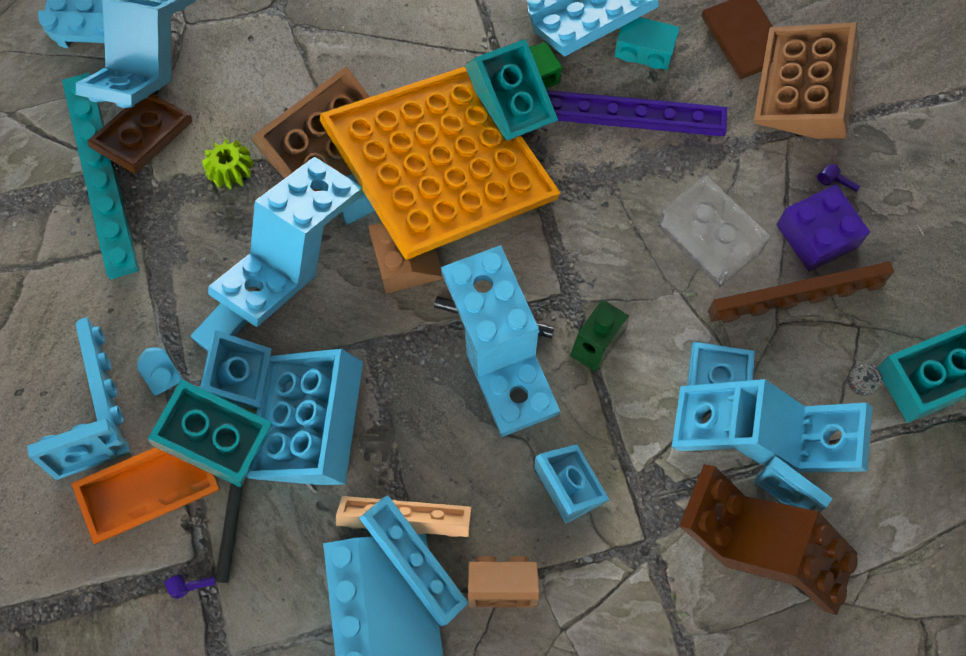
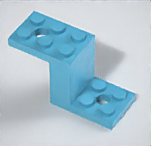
[76,0,196,108]
[208,157,363,327]
[441,245,560,437]
[672,379,873,473]

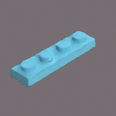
[359,495,469,626]

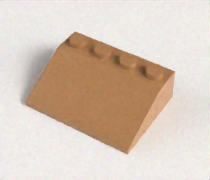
[754,22,859,139]
[251,66,370,192]

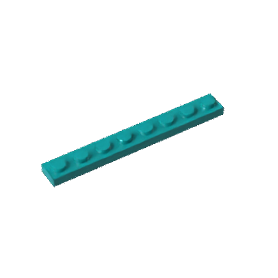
[62,72,140,280]

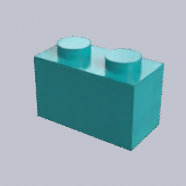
[614,17,680,70]

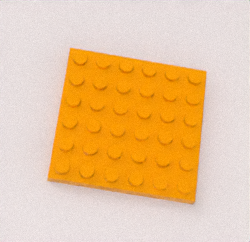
[320,66,560,260]

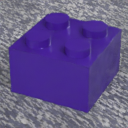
[776,184,870,272]

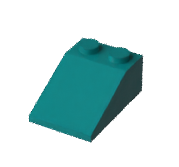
[465,39,558,141]

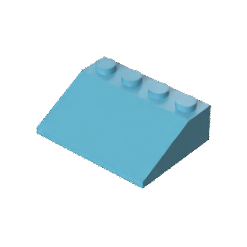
[247,349,363,485]
[323,534,444,656]

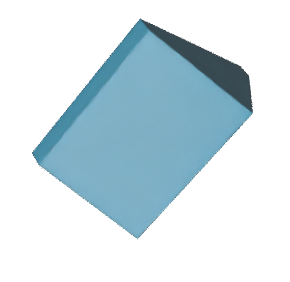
[200,330,272,409]
[534,444,610,524]

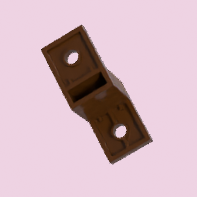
[679,464,858,615]

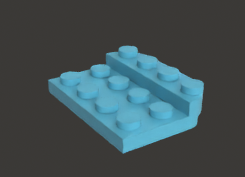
[38,0,104,48]
[527,0,659,56]

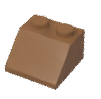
[368,222,444,294]
[468,556,539,608]

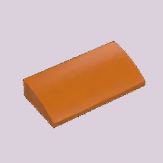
[71,447,220,545]

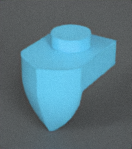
[137,347,183,396]

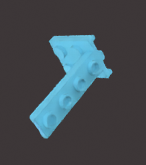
[27,317,131,480]

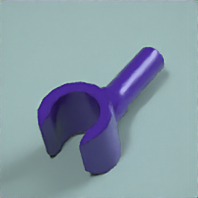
[817,164,860,192]
[165,574,216,599]

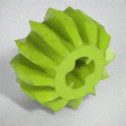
[202,138,254,190]

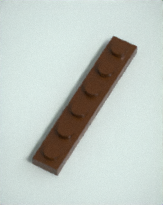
[708,261,894,323]

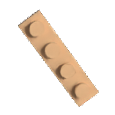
[336,496,472,537]

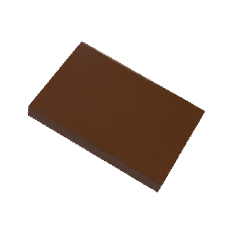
[701,0,778,80]
[87,93,192,174]

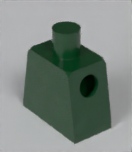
[570,300,629,372]

